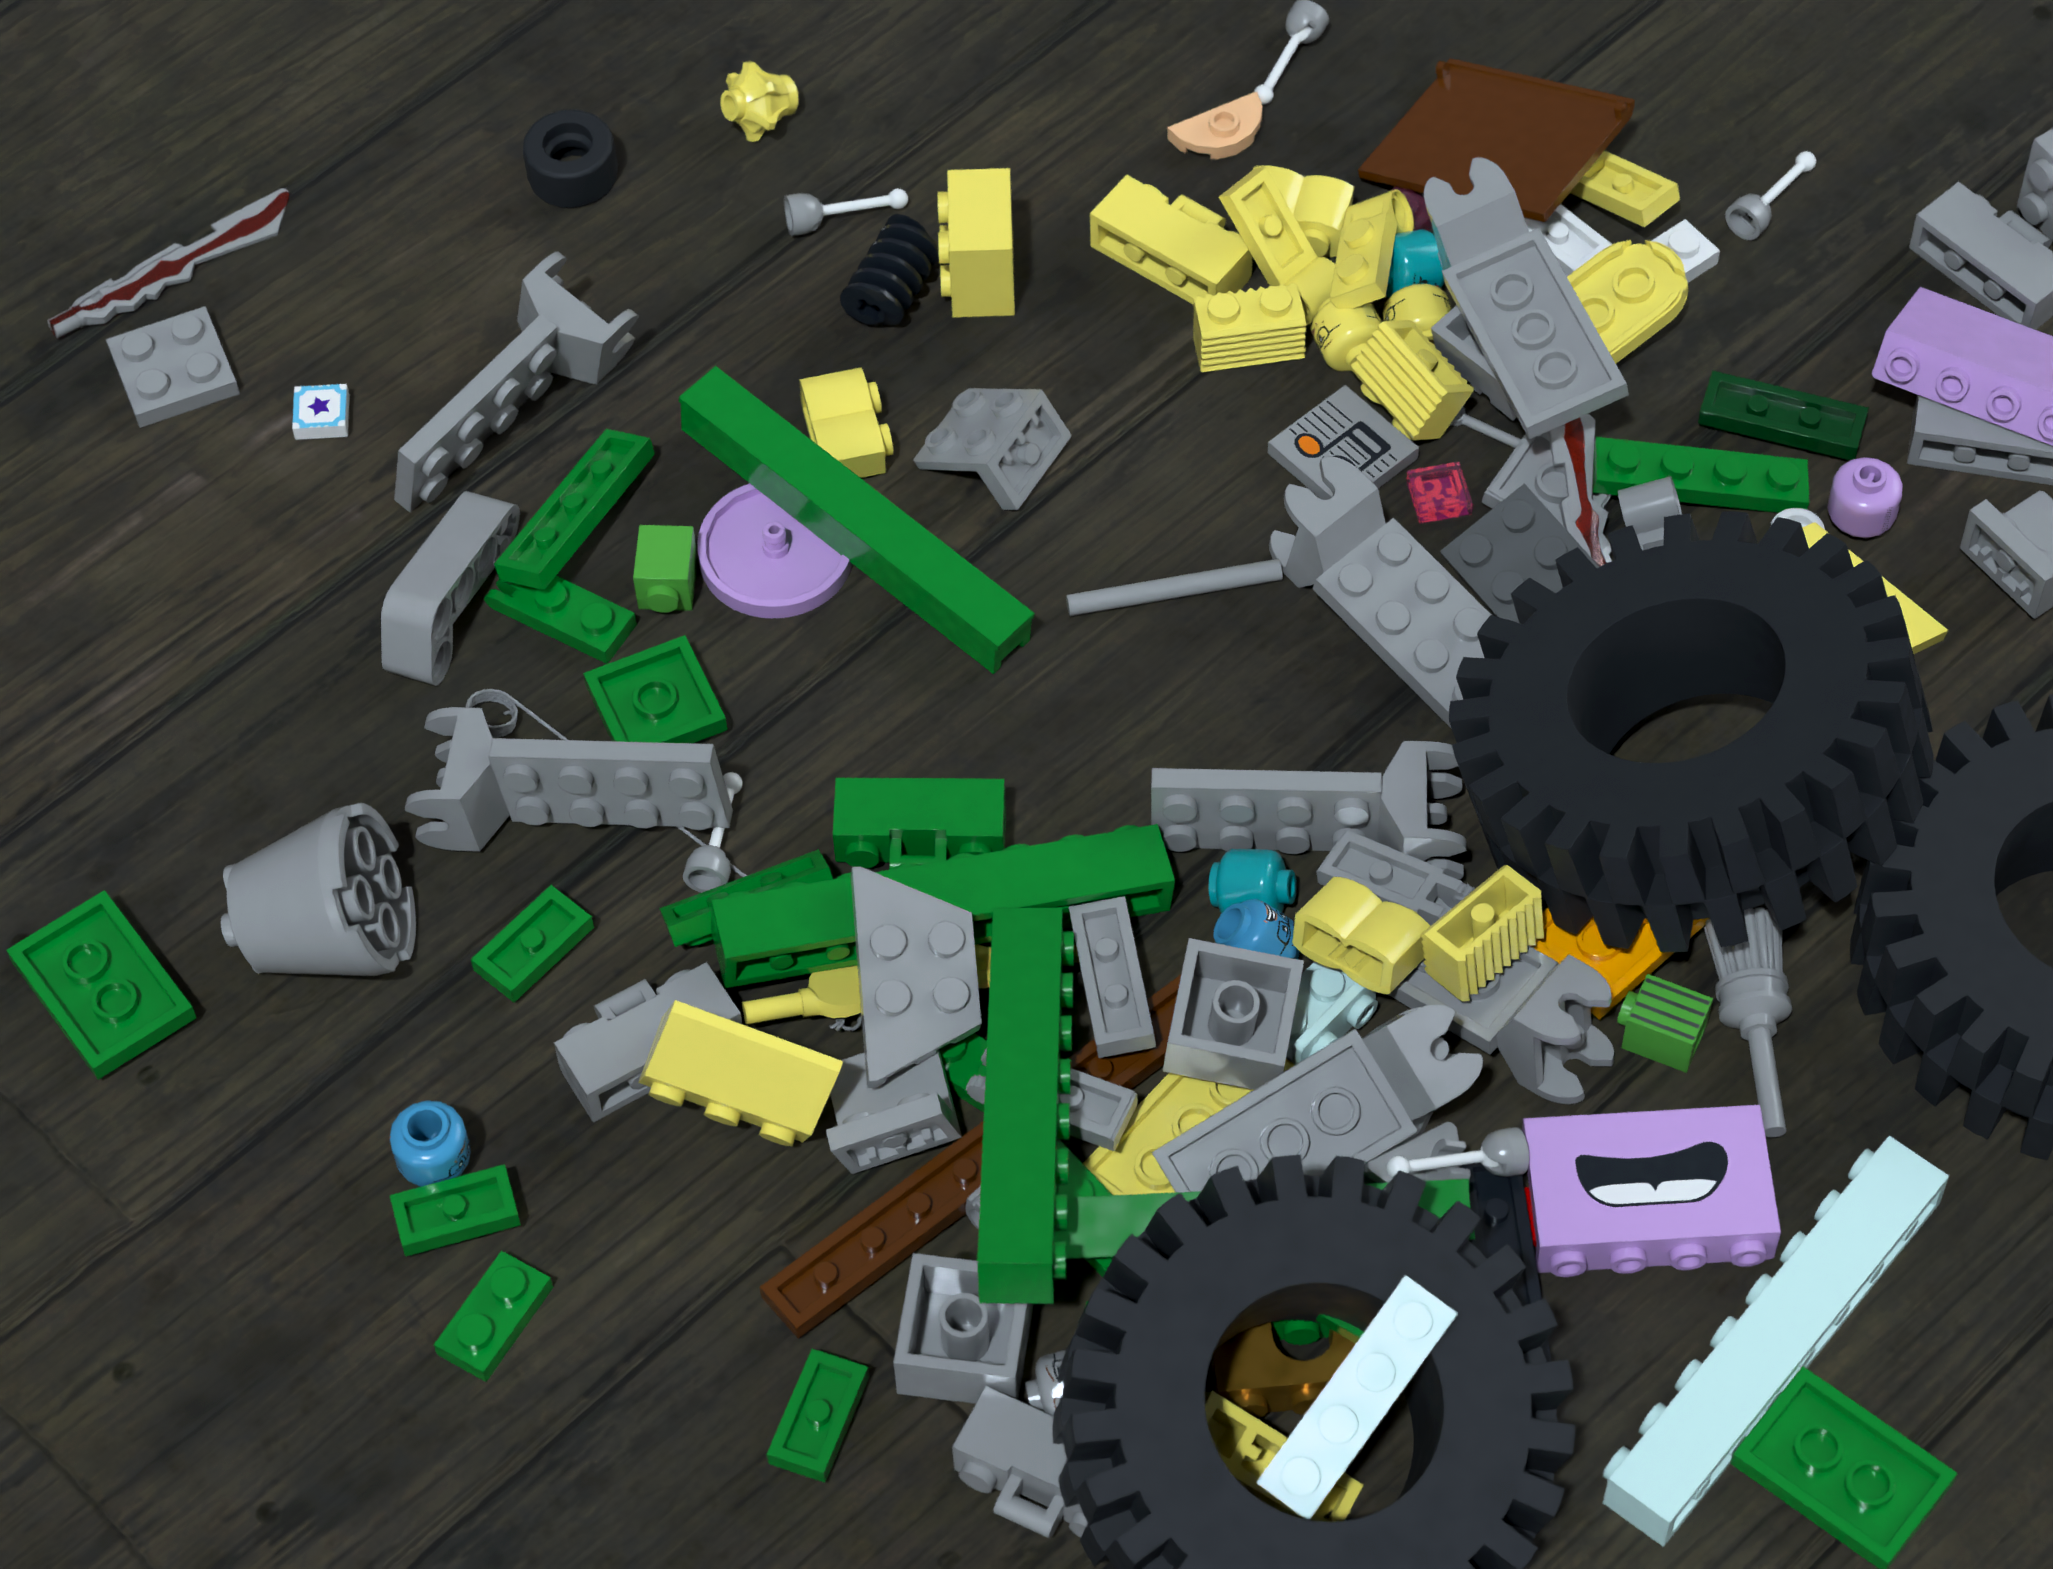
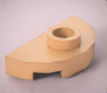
[1167,91,1262,159]

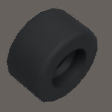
[523,110,618,208]

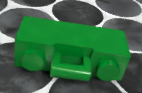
[833,778,1006,870]

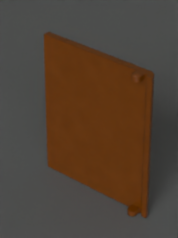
[1358,58,1635,222]

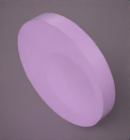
[697,483,853,618]

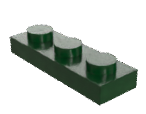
[1698,370,1869,460]

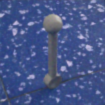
[1450,407,1522,448]

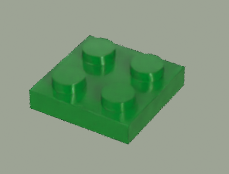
[583,635,728,743]

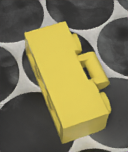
[1090,175,1252,305]

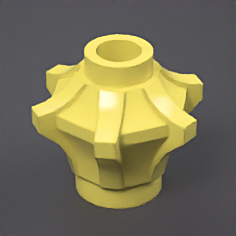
[720,61,798,142]

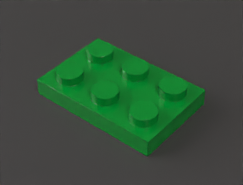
[6,890,197,1080]
[1730,1366,1958,1569]

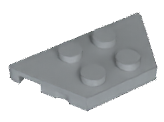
[850,867,981,1088]

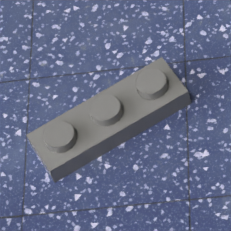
[1069,896,1156,1058]

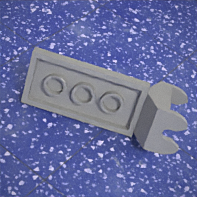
[1424,158,1629,440]
[394,251,639,513]
[1269,456,1491,729]
[405,707,733,851]
[1151,741,1466,880]
[1387,896,1614,1104]
[1151,1004,1483,1192]

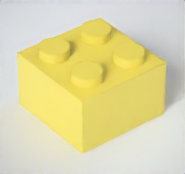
[938,168,1015,317]

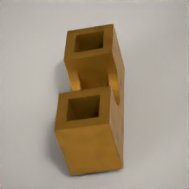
[1210,1322,1399,1419]

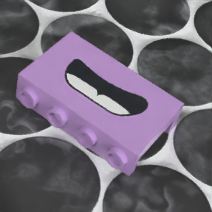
[1522,1105,1781,1277]

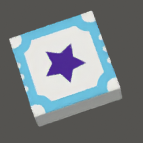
[292,384,350,440]

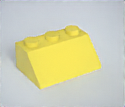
[638,1000,843,1146]

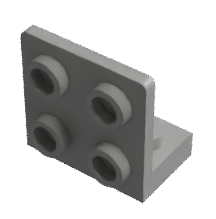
[913,388,1072,510]
[1960,491,2053,619]
[826,1049,962,1174]

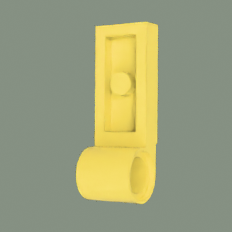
[1570,150,1680,227]
[1219,167,1335,325]
[1329,189,1414,309]

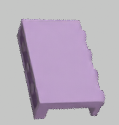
[1872,287,2053,446]

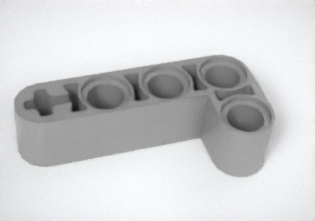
[381,491,520,686]

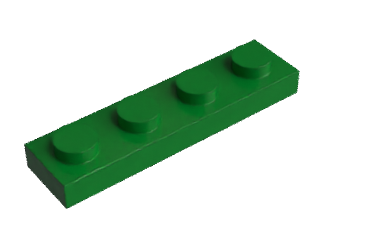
[494,429,655,590]
[1592,437,1809,513]

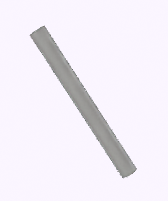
[1066,559,1283,616]

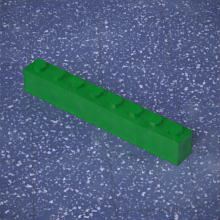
[711,824,1175,988]
[977,908,1074,1304]

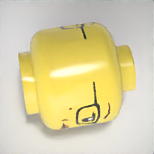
[1383,284,1451,349]
[1311,298,1382,372]

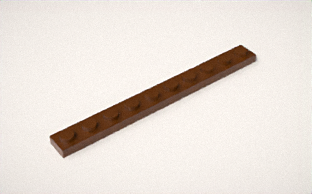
[760,974,1181,1339]

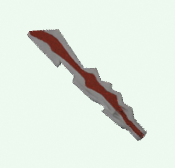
[47,189,289,338]
[1549,414,1612,566]

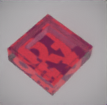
[1406,461,1473,524]

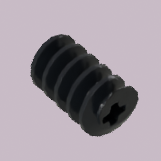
[840,213,939,326]

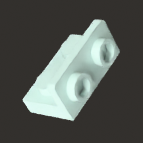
[1286,961,1378,1065]

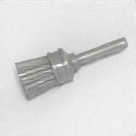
[1704,907,1792,1137]

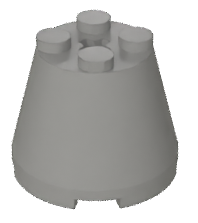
[221,803,416,976]

